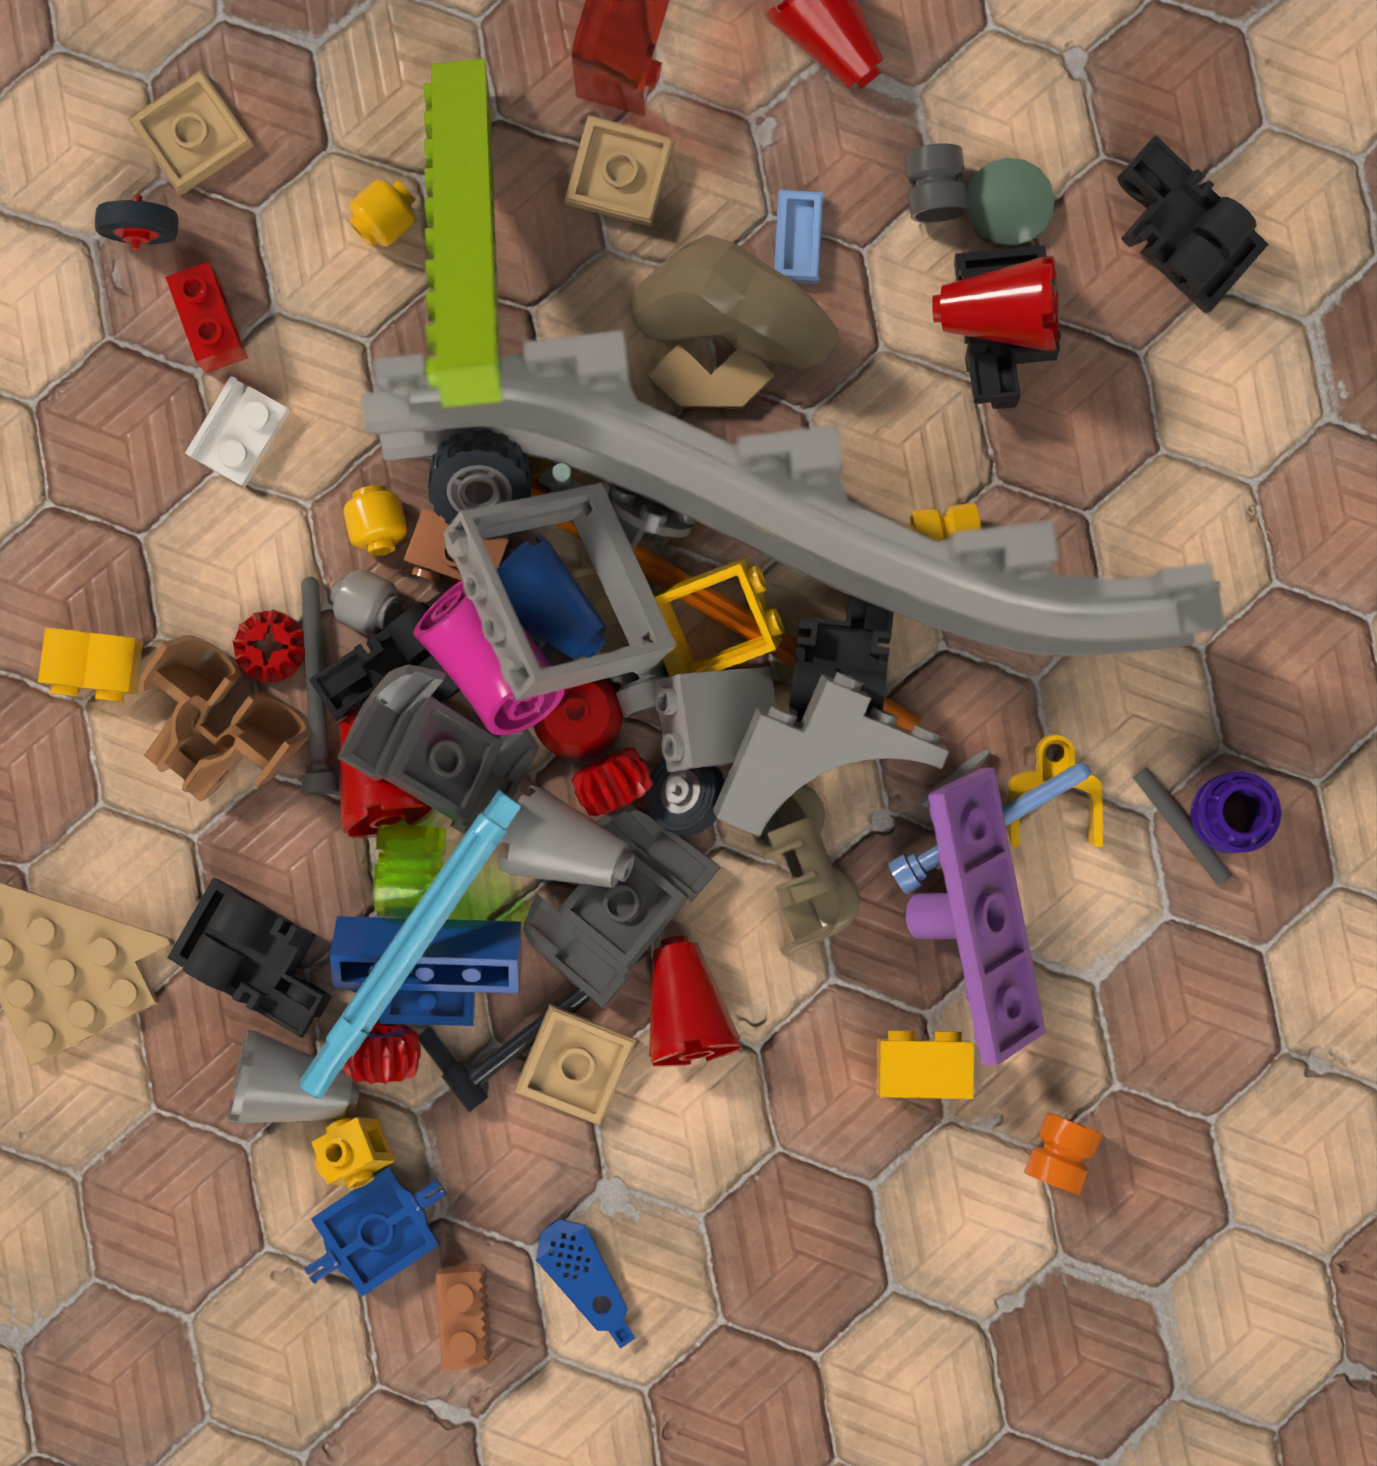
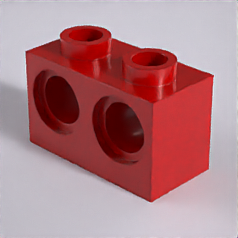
[165,262,248,373]

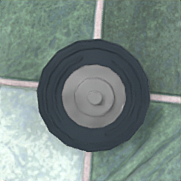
[646,759,725,836]

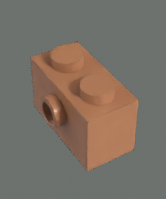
[404,509,512,584]

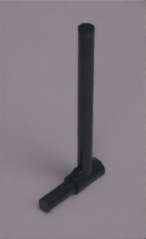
[418,950,649,1112]

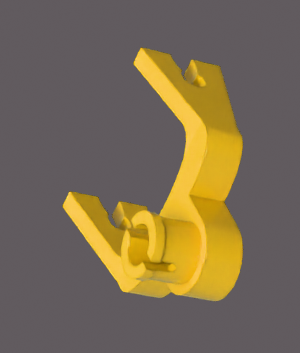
[1006,734,1103,847]

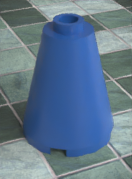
[496,534,607,660]

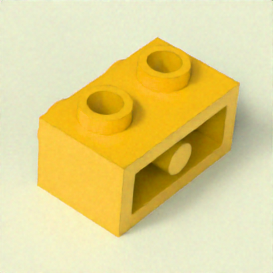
[876,1030,974,1099]

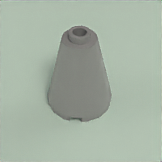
[499,785,634,888]
[227,1030,360,1124]

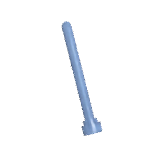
[888,762,1090,894]

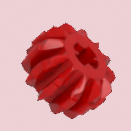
[571,748,653,816]
[344,1023,421,1084]

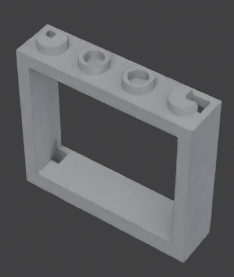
[443,483,676,701]

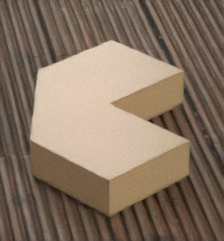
[647,343,775,410]

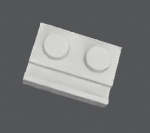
[185,376,290,489]

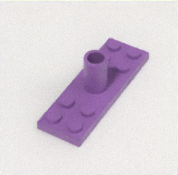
[906,768,1046,1066]

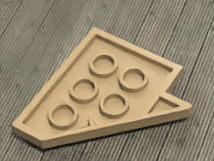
[0,882,174,1066]

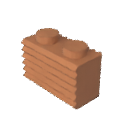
[436,1264,492,1370]

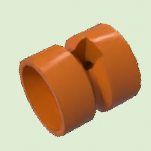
[1024,1112,1104,1195]

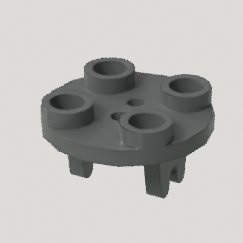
[608,484,695,550]

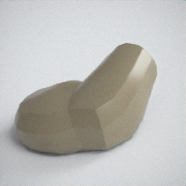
[631,234,840,372]

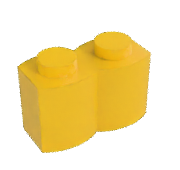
[38,628,143,702]

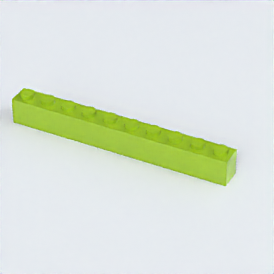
[423,59,502,407]

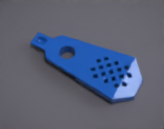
[536,1218,635,1349]

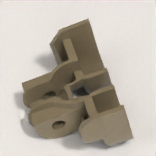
[751,785,860,955]

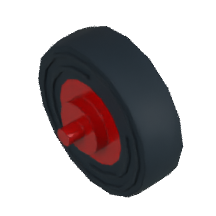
[95,195,179,251]

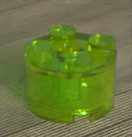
[374,824,447,918]

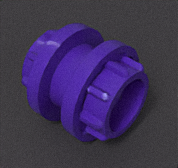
[1191,771,1281,854]

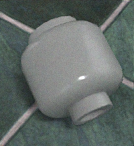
[330,569,402,636]

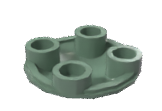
[967,157,1055,246]

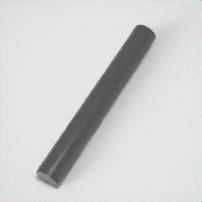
[1132,767,1232,885]

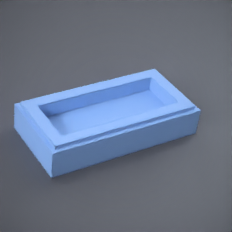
[774,190,824,284]

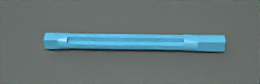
[299,790,521,1099]

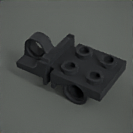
[1117,135,1269,313]
[954,245,1061,409]
[309,592,461,721]
[788,595,894,725]
[167,878,332,1038]

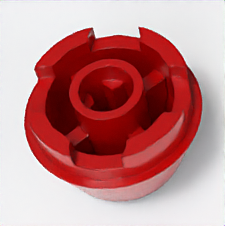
[533,679,623,760]

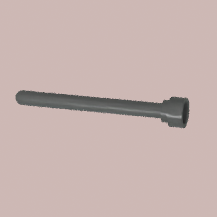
[301,576,340,795]

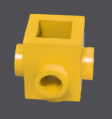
[311,1117,395,1190]

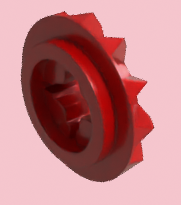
[232,610,305,683]

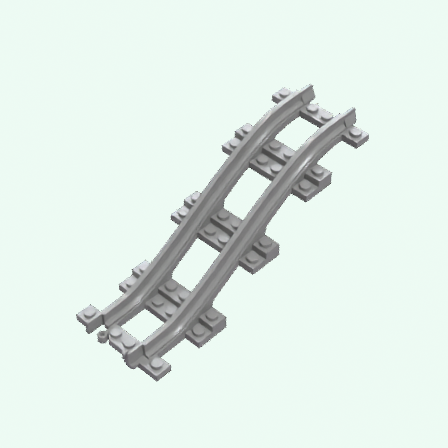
[361,330,1224,656]

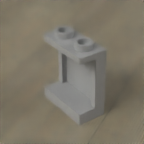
[655,667,777,772]

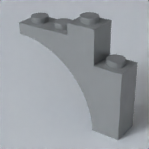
[713,672,949,836]

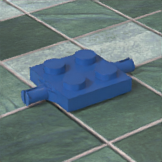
[304,1165,447,1297]

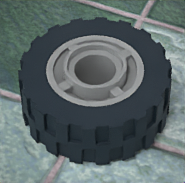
[428,429,531,525]

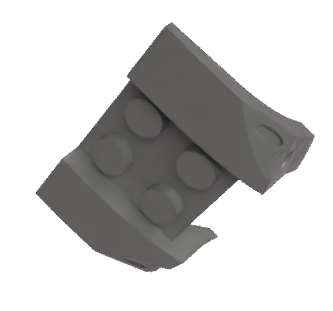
[337,665,539,834]
[523,804,721,1009]

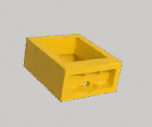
[653,556,785,677]

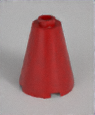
[765,0,884,90]
[932,256,1058,351]
[340,706,433,838]
[649,935,741,1067]

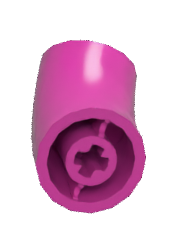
[413,580,564,736]

